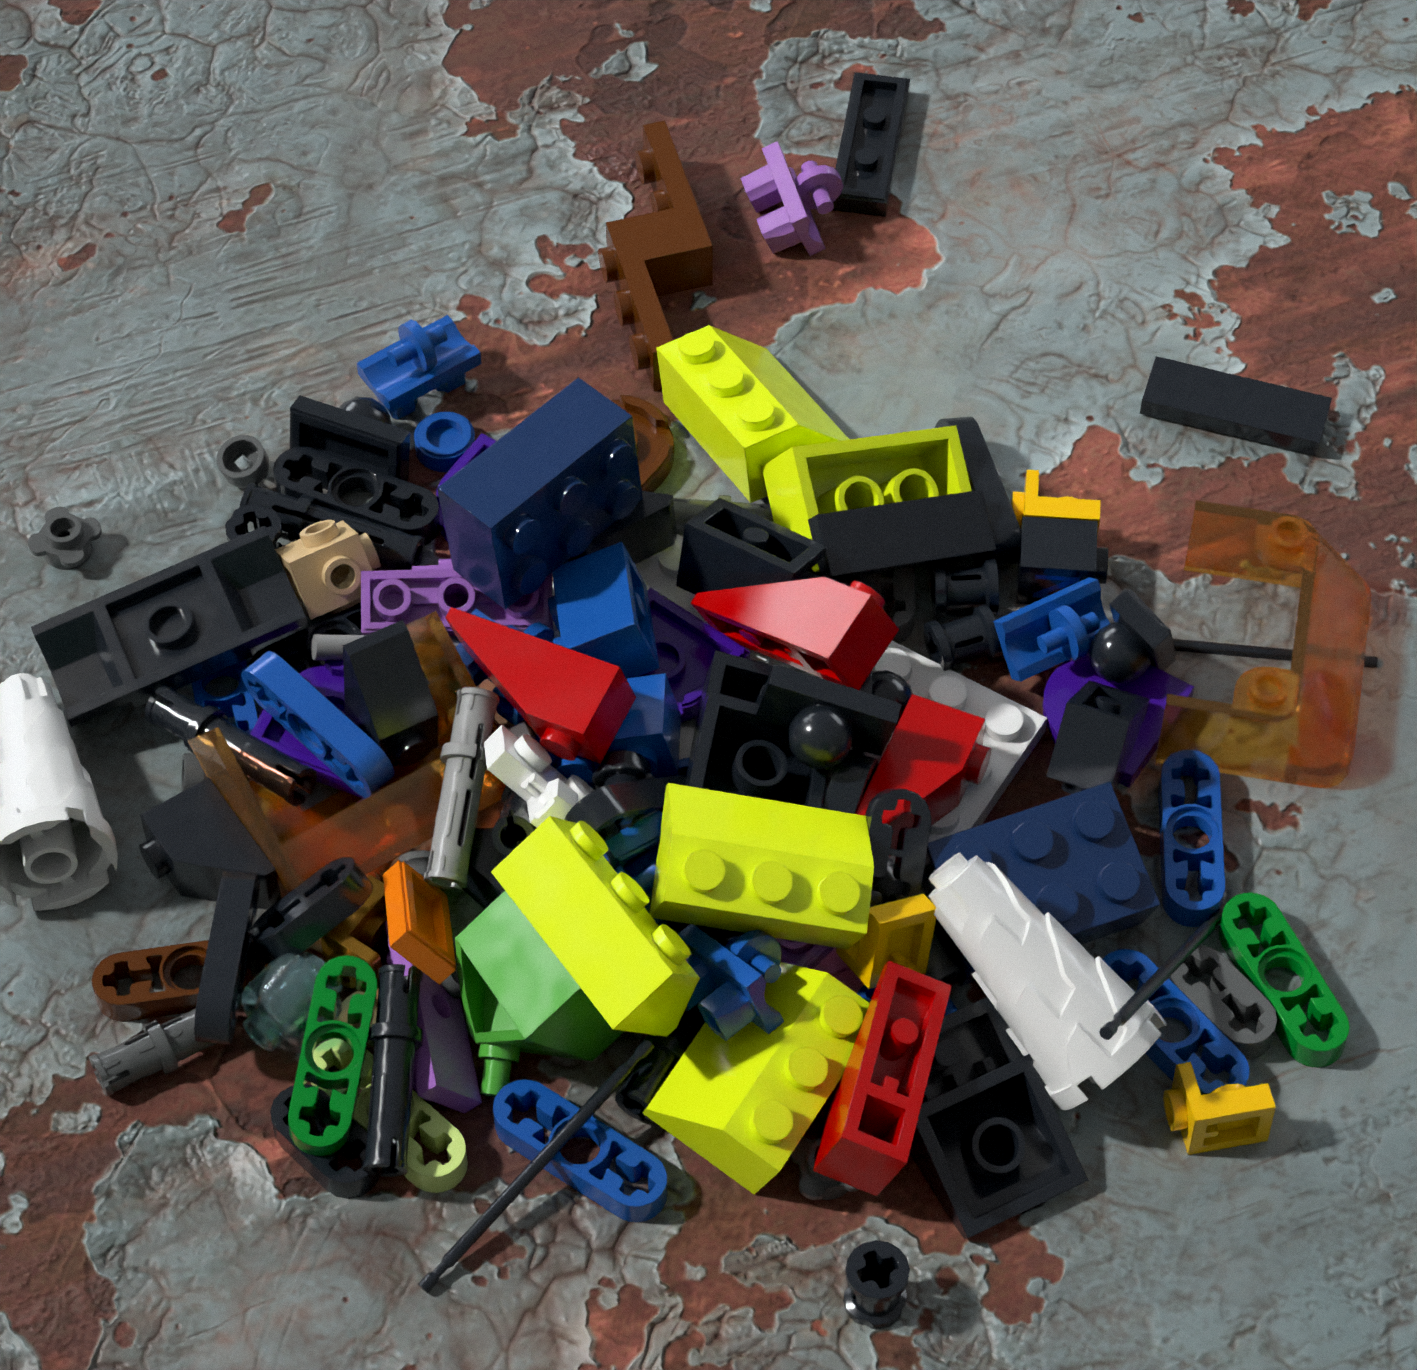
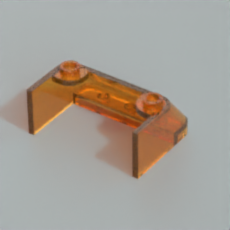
[1156,500,1372,788]
[187,611,506,892]

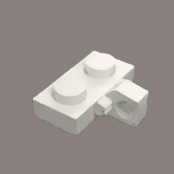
[484,725,594,828]

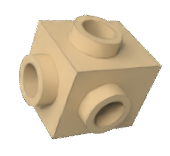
[275,520,381,620]

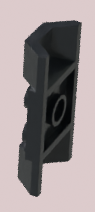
[31,526,309,727]

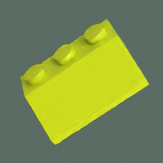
[656,325,849,503]
[761,425,972,572]
[650,783,874,950]
[491,816,700,1037]
[643,962,870,1195]

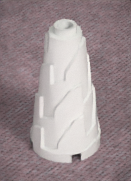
[0,673,118,911]
[929,852,1166,1111]

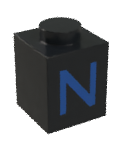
[1016,516,1109,604]

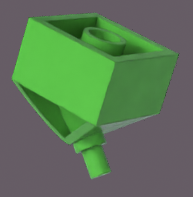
[455,891,624,1097]

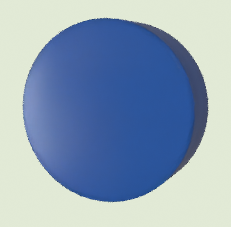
[414,412,475,472]

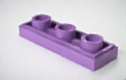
[361,569,553,636]
[385,921,482,1113]

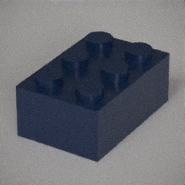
[437,377,643,610]
[921,782,1160,986]

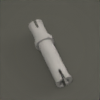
[424,687,500,890]

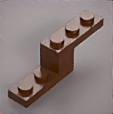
[598,120,713,392]

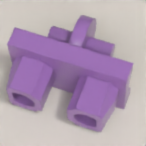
[741,141,843,256]

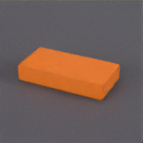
[383,860,456,985]

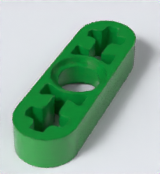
[1218,893,1349,1068]
[288,955,377,1156]

